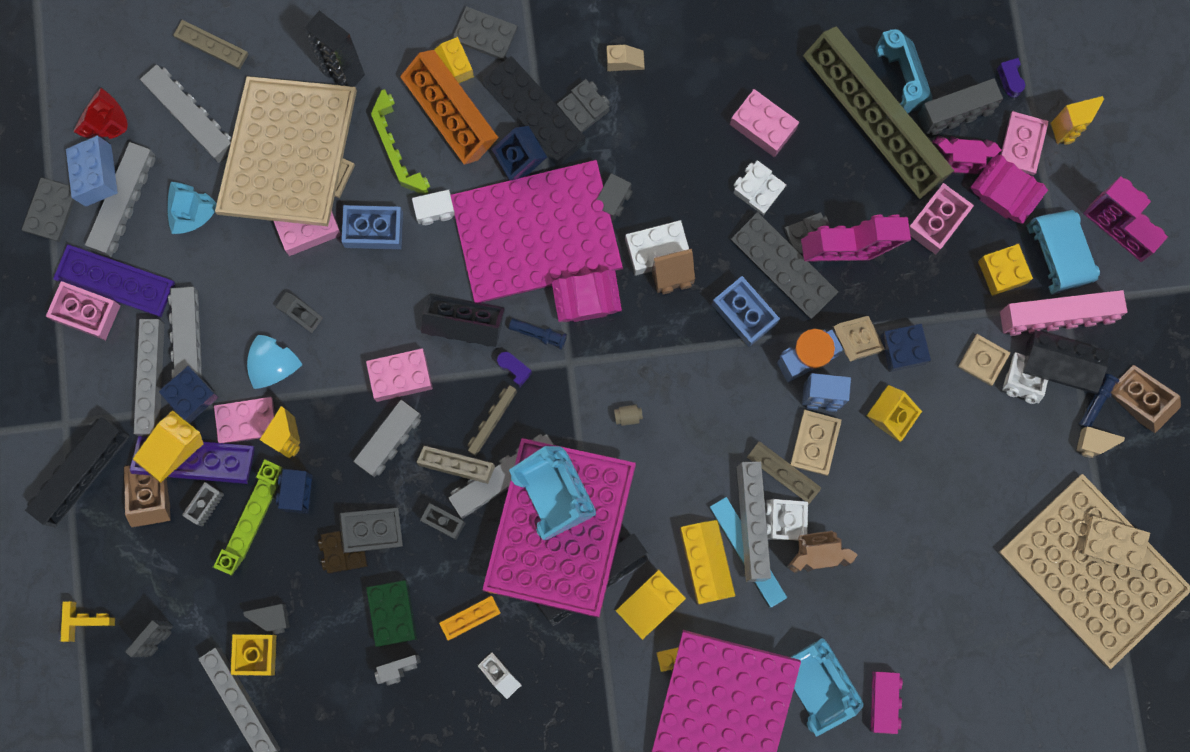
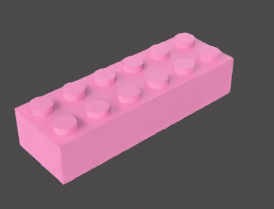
[1000,290,1127,336]

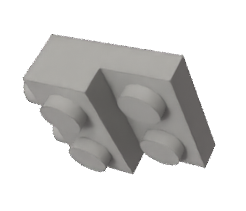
[375,655,421,685]

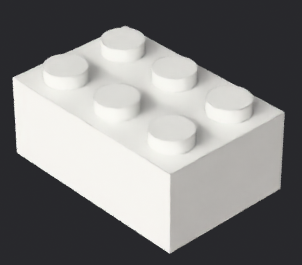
[625,220,689,275]

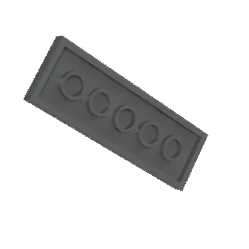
[731,212,838,319]

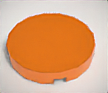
[795,329,835,368]

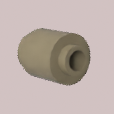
[614,404,643,426]

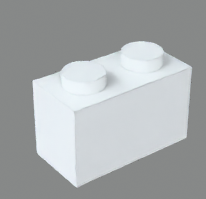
[412,190,455,225]

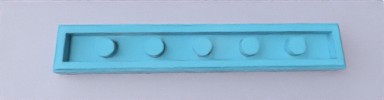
[709,497,787,608]

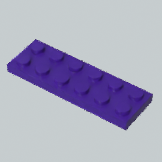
[53,244,175,317]
[130,436,255,484]

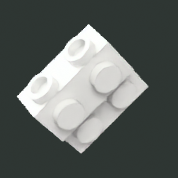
[734,161,786,215]
[1002,352,1048,404]
[765,499,808,541]

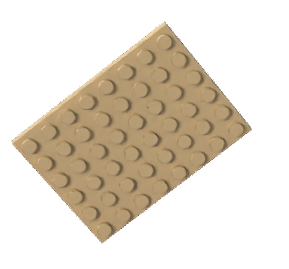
[215,76,357,227]
[998,474,1190,669]

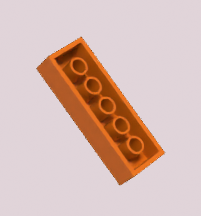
[400,50,498,165]

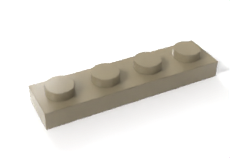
[173,20,249,70]
[468,386,517,457]
[747,441,821,504]
[416,446,495,484]

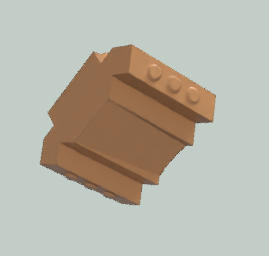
[787,531,858,573]

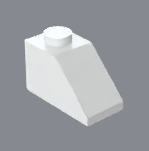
[478,652,522,699]

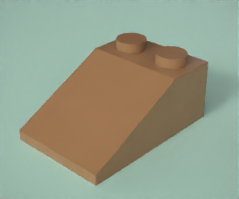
[652,249,695,294]
[1111,365,1181,433]
[124,466,171,527]

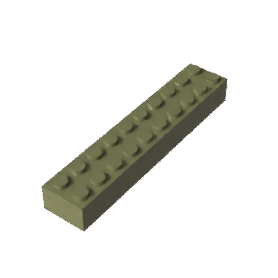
[803,26,954,199]

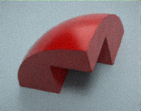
[74,88,128,139]

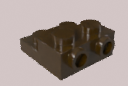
[318,531,368,574]

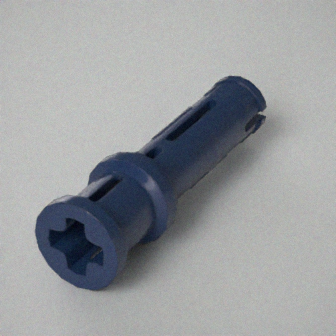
[509,318,567,350]
[1079,373,1120,428]

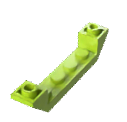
[371,89,430,195]
[213,459,283,575]

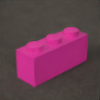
[870,672,903,734]

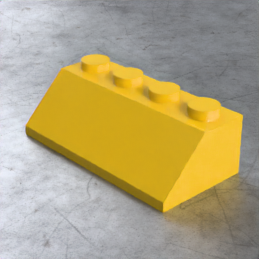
[680,520,735,605]

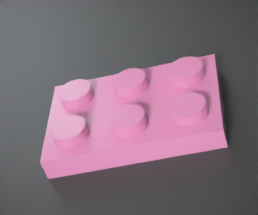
[1000,111,1049,175]
[214,397,275,444]

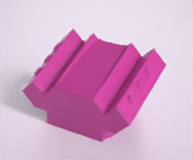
[932,135,1002,174]
[970,154,1048,224]
[552,270,622,322]

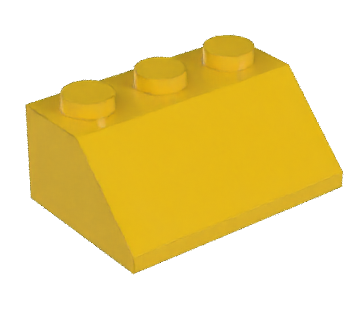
[1050,96,1104,145]
[260,406,300,459]

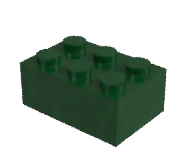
[366,580,417,647]

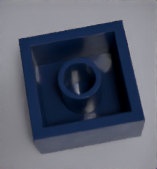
[492,126,547,181]
[881,324,931,372]
[159,366,219,423]
[276,469,313,514]

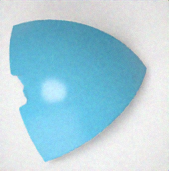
[168,182,217,234]
[247,335,303,389]

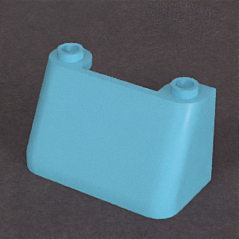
[875,29,932,114]
[1026,210,1100,295]
[509,446,596,540]
[791,638,863,737]

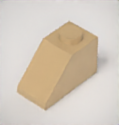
[606,45,644,71]
[1076,427,1125,458]

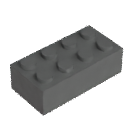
[917,78,1003,135]

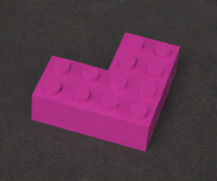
[1083,176,1168,262]
[801,215,911,261]

